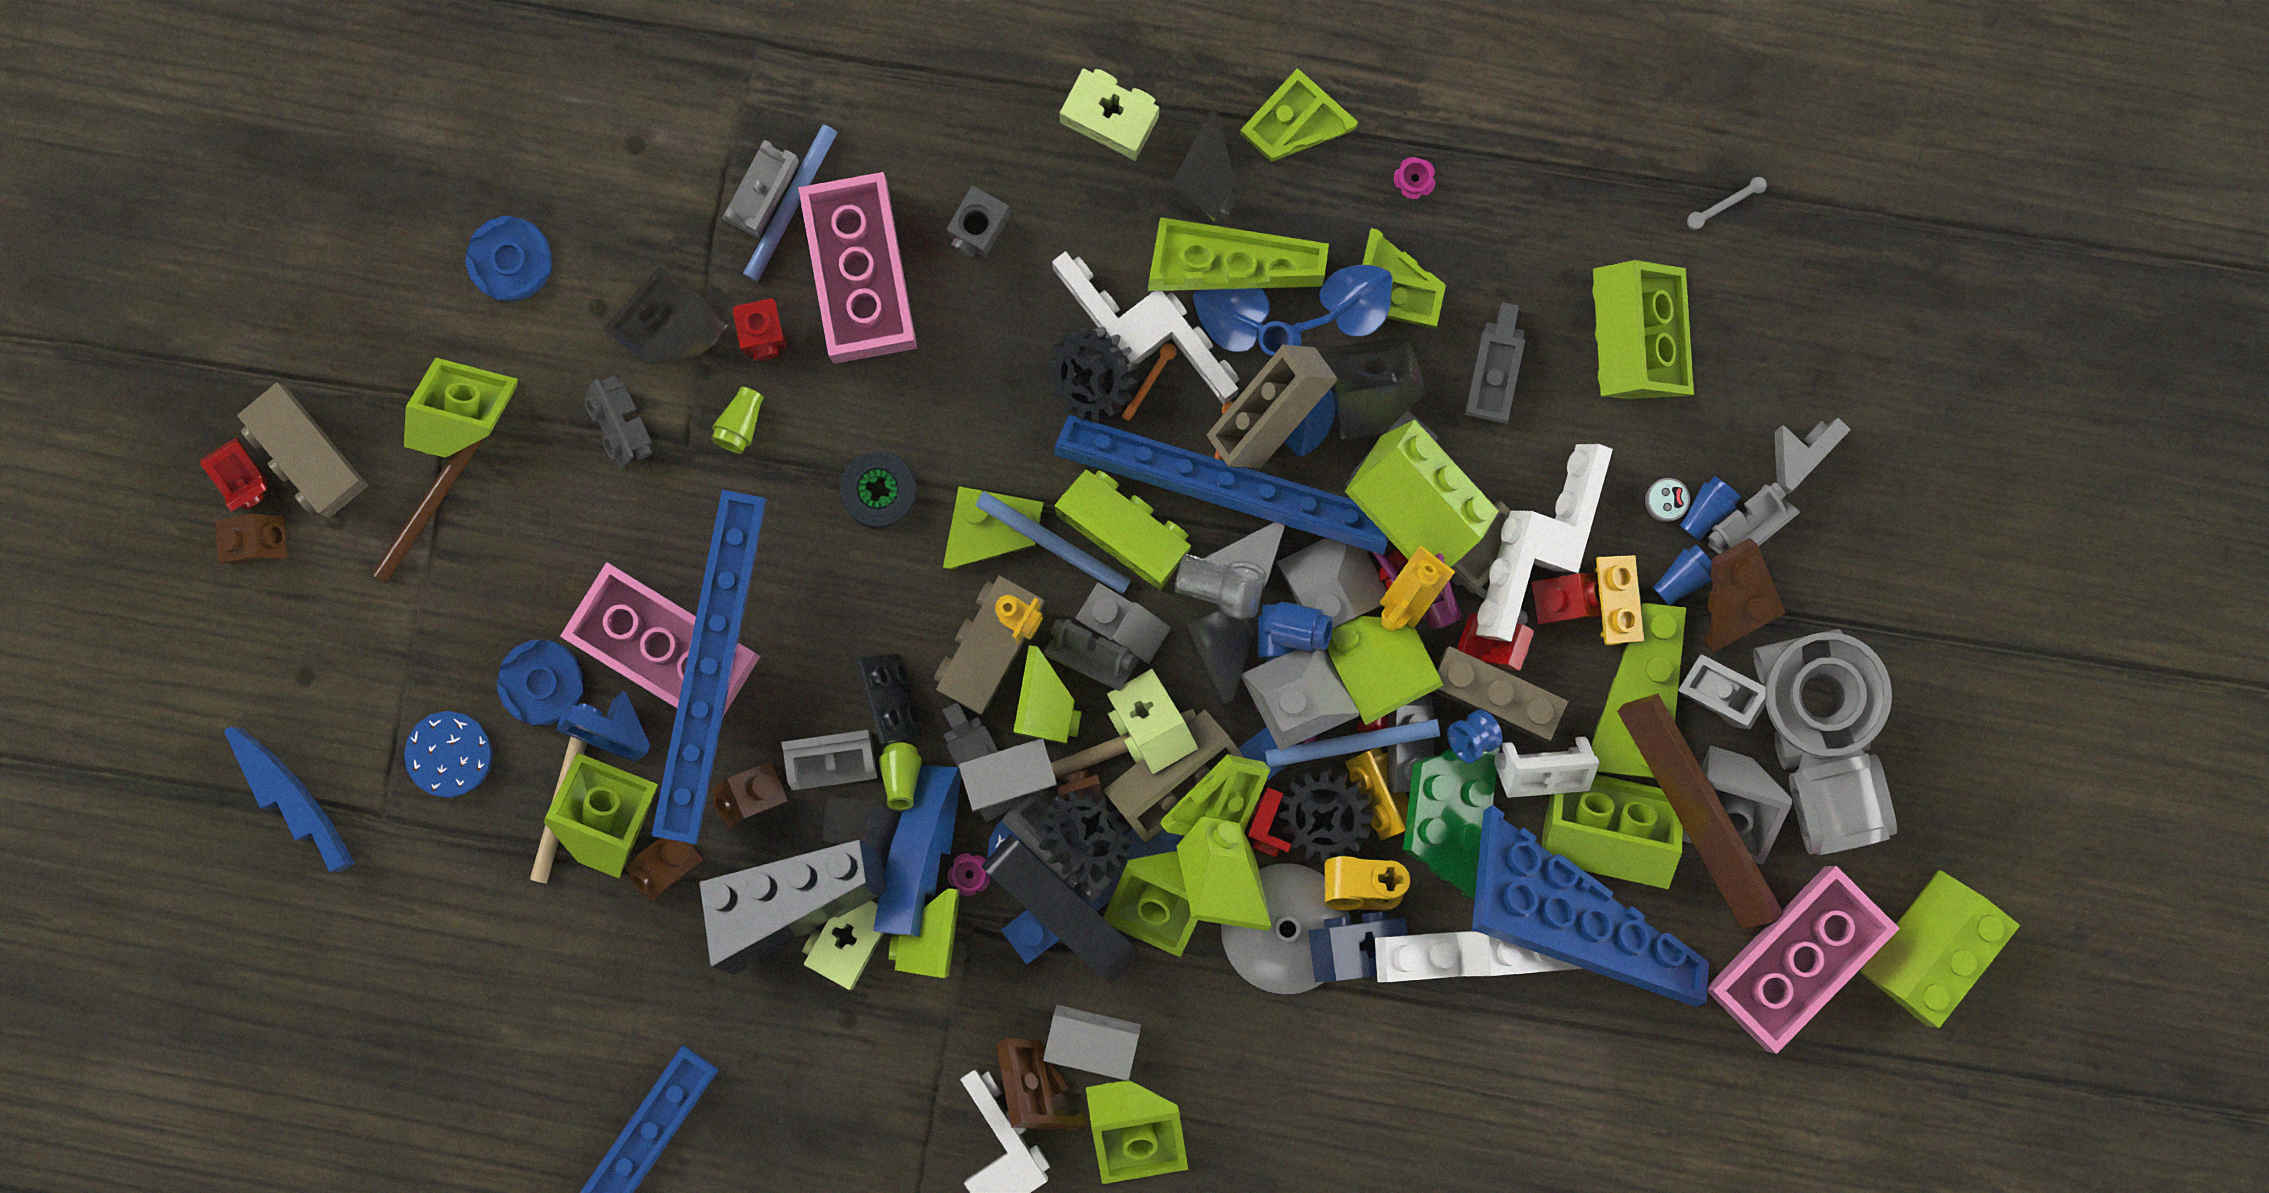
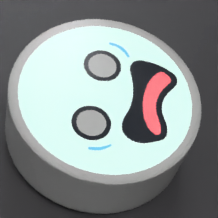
[1645,478,1690,522]

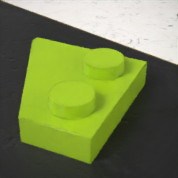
[1240,68,1358,162]
[1362,228,1446,329]
[943,486,1044,570]
[1160,754,1271,836]

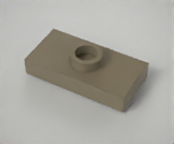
[1451,501,1511,594]

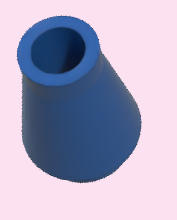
[1680,476,1741,541]
[1653,544,1712,606]

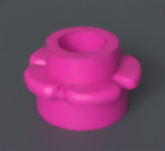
[1394,157,1436,199]
[948,853,991,896]

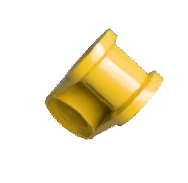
[1325,856,1410,912]

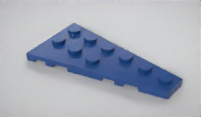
[1472,805,1709,1007]

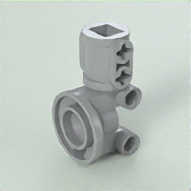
[1753,629,1897,855]

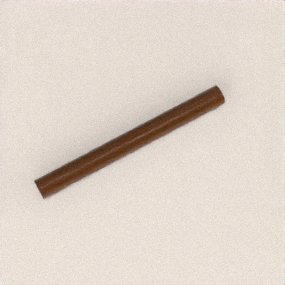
[372,439,483,583]

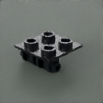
[856,654,922,746]

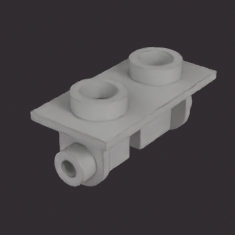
[1708,482,1800,555]

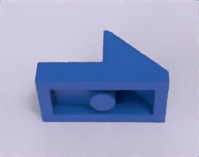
[556,691,650,763]

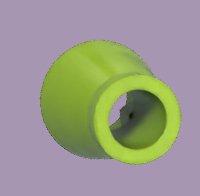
[711,387,764,454]
[879,743,922,811]

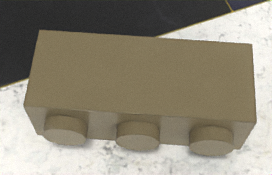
[1207,345,1338,468]
[237,382,369,518]
[934,575,1046,717]
[1433,646,1569,743]
[1103,710,1244,843]

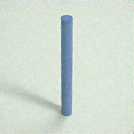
[743,125,837,282]
[975,491,1131,594]
[1265,719,1440,768]

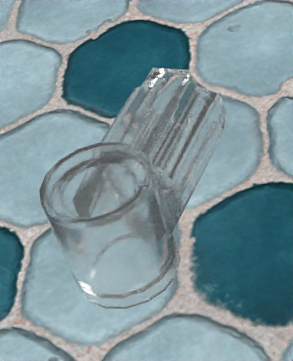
[1174,553,1266,618]

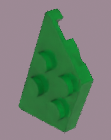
[1403,747,1500,900]

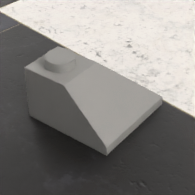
[1276,538,1387,629]
[1241,649,1359,751]
[1682,746,1792,865]

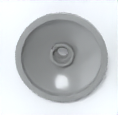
[1221,864,1351,994]

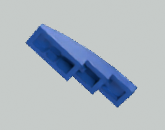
[223,727,355,872]
[873,765,962,937]

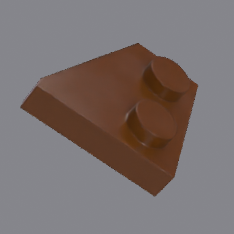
[1705,538,1785,653]
[996,1038,1087,1131]

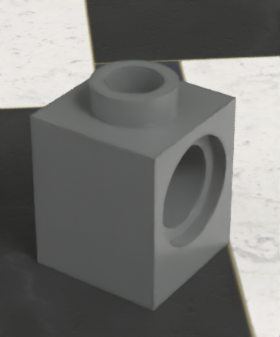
[946,185,1011,258]

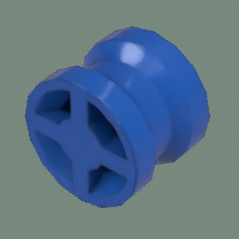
[1447,709,1503,763]

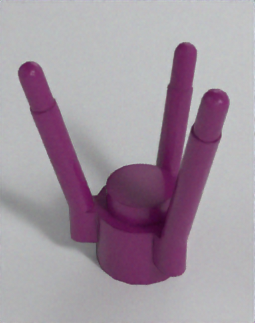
[1372,552,1462,629]

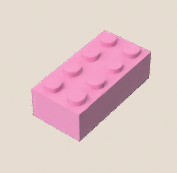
[798,172,917,364]
[560,562,761,716]
[1707,866,1900,1054]

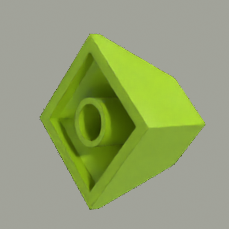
[404,358,518,458]
[1327,616,1444,725]
[1014,645,1082,745]
[544,753,658,878]
[1176,817,1271,931]
[1103,851,1198,957]
[889,888,960,978]
[1086,1080,1188,1184]

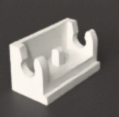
[1494,736,1599,798]

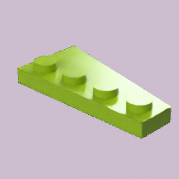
[1148,217,1329,291]
[1591,603,1686,779]

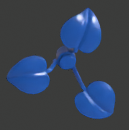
[1193,265,1393,456]

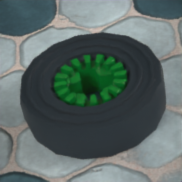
[839,451,917,529]

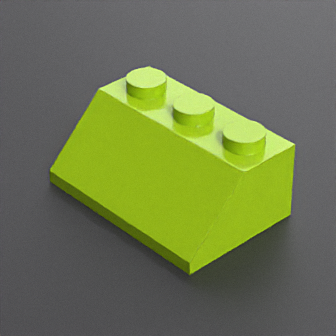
[1592,260,1694,399]
[1345,419,1499,568]
[1055,469,1191,591]
[1541,774,1683,889]
[1859,870,2020,1028]

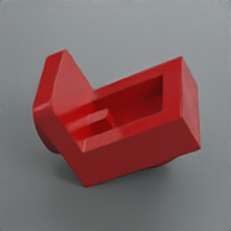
[733,299,788,361]
[200,437,267,512]
[1532,573,1602,625]
[1457,613,1534,671]
[1246,787,1291,857]

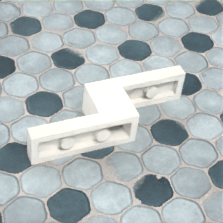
[1052,251,1239,405]
[1476,444,1613,642]
[1375,931,1584,982]
[960,1068,1050,1193]

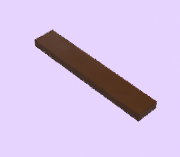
[1617,693,1784,929]

